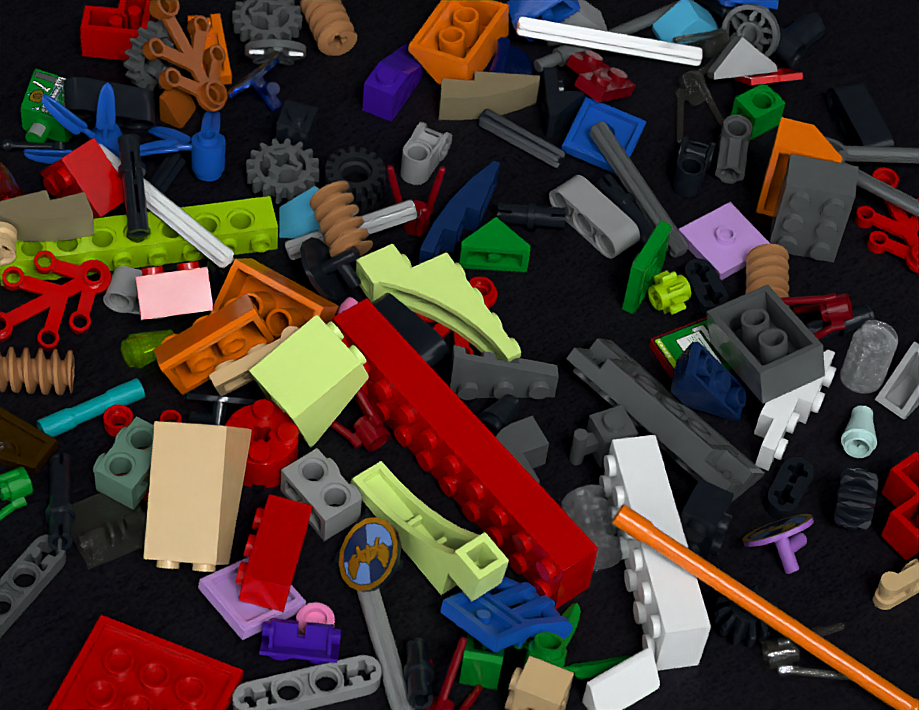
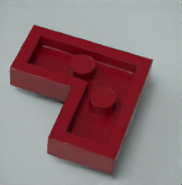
[566,50,636,103]

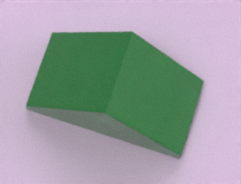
[459,217,530,272]
[459,633,504,690]

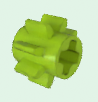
[648,270,691,315]

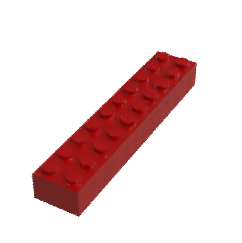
[332,298,598,609]

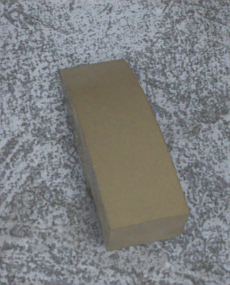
[439,71,540,120]
[0,190,94,241]

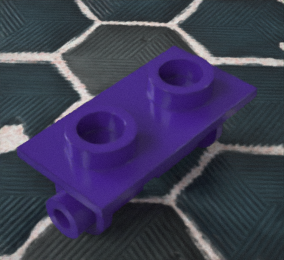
[259,618,341,665]

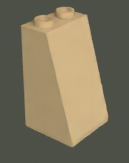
[144,421,252,572]

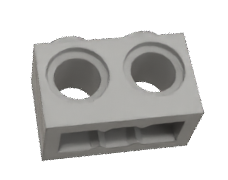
[280,448,362,541]

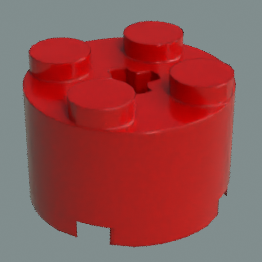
[225,399,299,488]

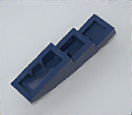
[418,161,500,265]

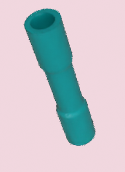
[36,378,145,437]

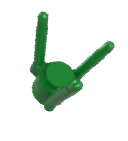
[0,466,33,520]

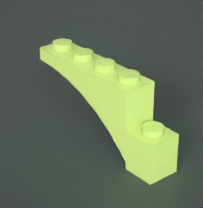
[356,244,521,362]
[351,461,509,602]

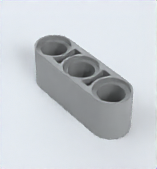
[549,175,640,259]

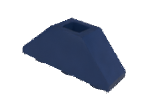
[670,342,747,421]

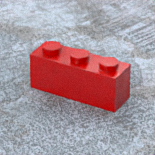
[235,494,313,612]

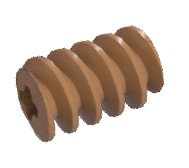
[300,0,357,56]
[310,181,373,257]
[745,244,789,307]
[0,346,75,396]

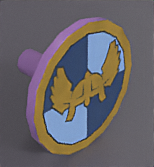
[742,514,814,574]

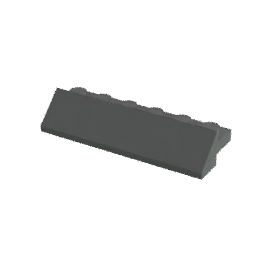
[566,338,765,502]

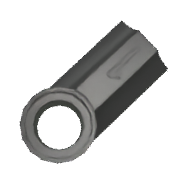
[715,115,752,184]

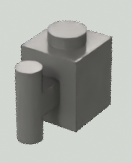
[569,405,638,468]

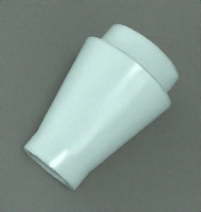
[841,406,877,458]

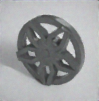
[722,3,781,58]
[245,39,306,66]

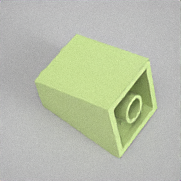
[249,314,369,448]

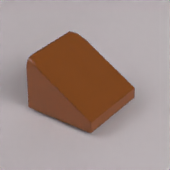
[159,81,196,128]

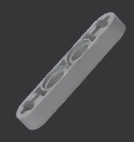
[233,655,382,710]

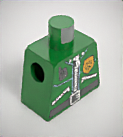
[21,69,85,143]

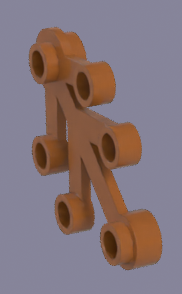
[142,0,228,112]

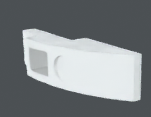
[754,350,837,471]

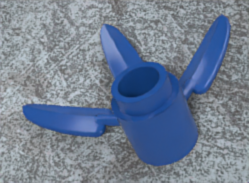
[23,82,123,164]
[140,111,225,181]

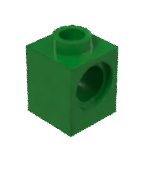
[731,83,785,140]

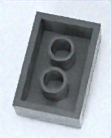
[769,154,859,262]
[706,285,825,404]

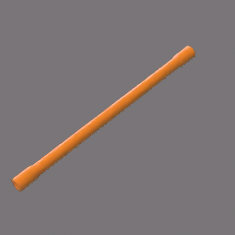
[611,504,919,710]

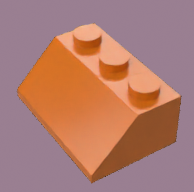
[408,0,509,85]
[756,117,842,216]
[209,258,339,342]
[154,294,275,395]

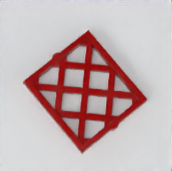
[735,68,803,85]

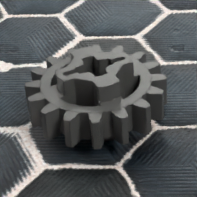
[232,0,302,42]
[123,19,181,91]
[246,138,320,204]

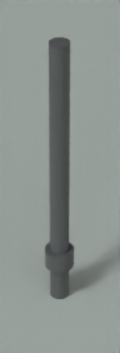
[534,0,680,73]

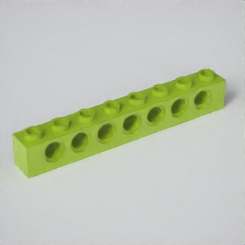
[0,196,278,286]

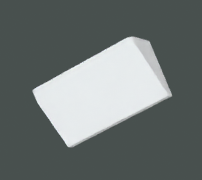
[583,648,660,710]

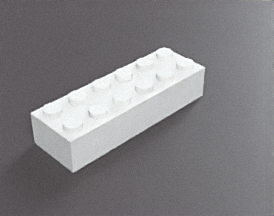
[599,435,711,671]

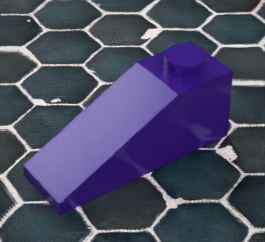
[362,44,426,122]

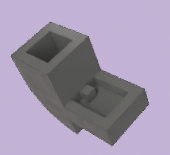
[496,416,549,484]

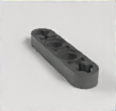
[0,534,66,638]

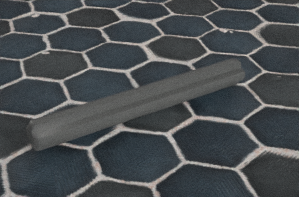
[590,121,689,258]

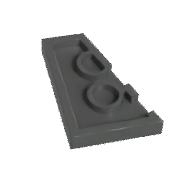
[448,345,559,400]

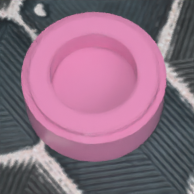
[296,602,335,635]

